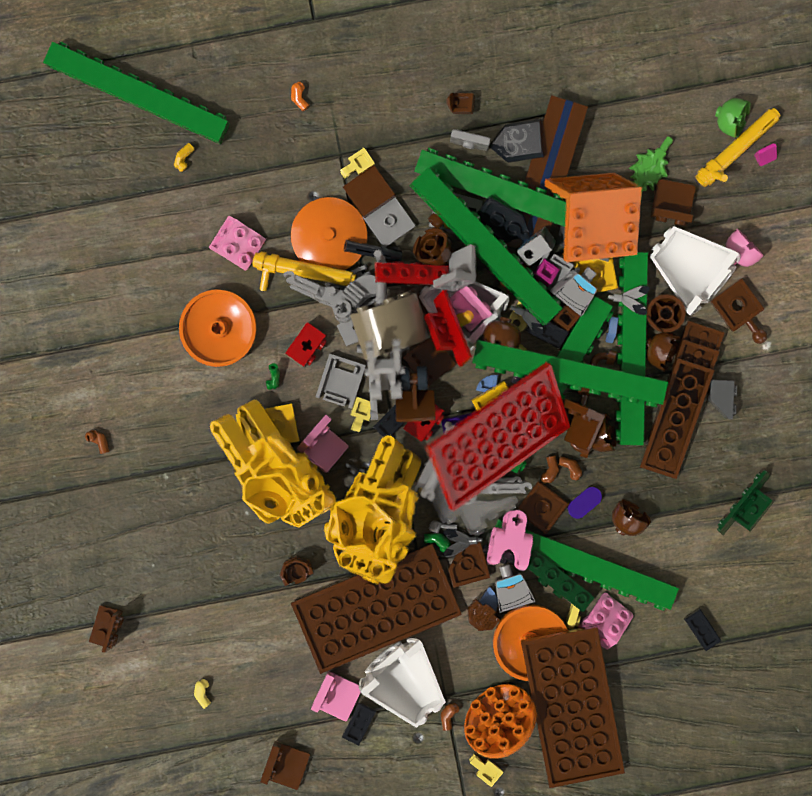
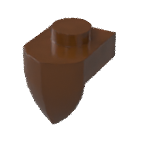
[446,93,475,114]

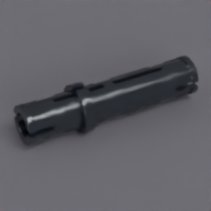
[344,239,402,262]

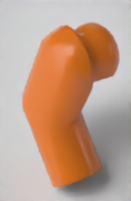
[291,82,309,111]

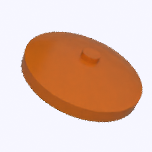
[291,197,367,270]
[179,290,257,367]
[493,605,568,681]

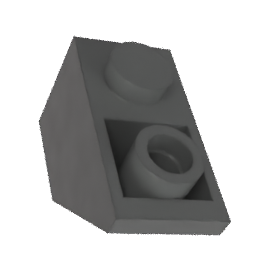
[707,380,737,419]

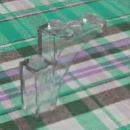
[428,482,518,536]

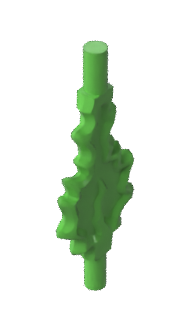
[629,136,673,200]

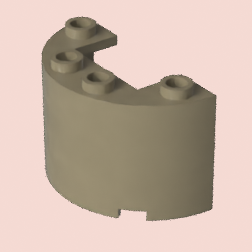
[350,289,430,360]

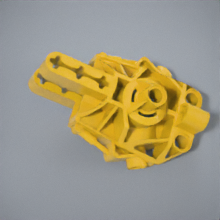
[210,399,336,527]
[324,435,421,584]

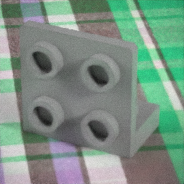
[433,245,476,292]

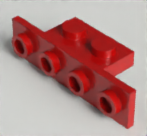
[375,261,449,285]
[424,290,472,367]

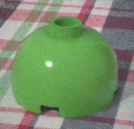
[715,98,751,138]

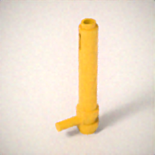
[695,108,781,187]
[253,251,357,291]

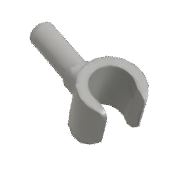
[429,520,457,533]

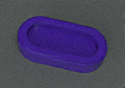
[567,487,602,519]

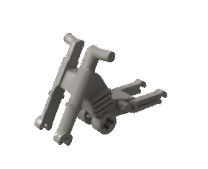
[284,250,387,323]
[357,339,410,420]
[412,422,532,505]

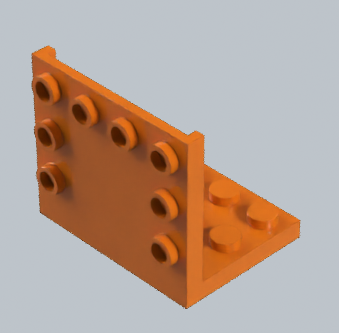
[545,173,642,262]

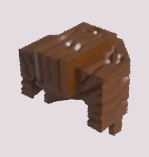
[280,556,315,586]
[467,598,500,631]

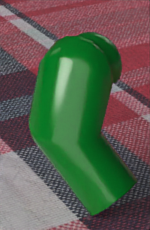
[266,363,280,390]
[424,533,451,552]

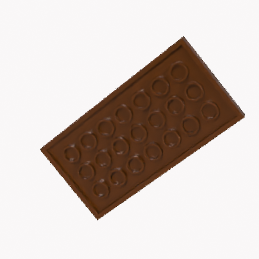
[291,544,462,674]
[521,625,625,788]

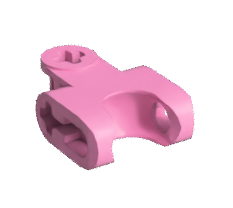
[487,510,533,571]

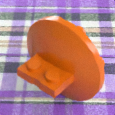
[464,684,537,758]

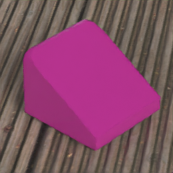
[754,143,777,166]
[533,259,560,287]

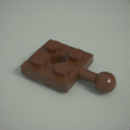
[710,278,767,344]

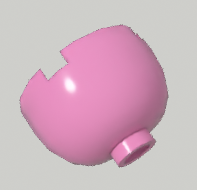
[726,229,763,267]

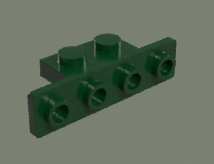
[717,470,774,535]
[527,550,594,612]

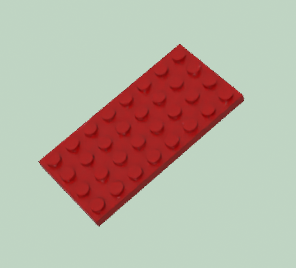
[426,363,570,511]

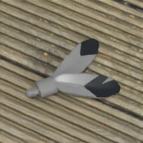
[608,286,650,315]

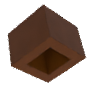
[552,304,580,331]

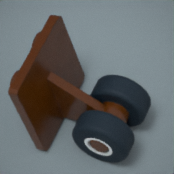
[396,366,436,422]

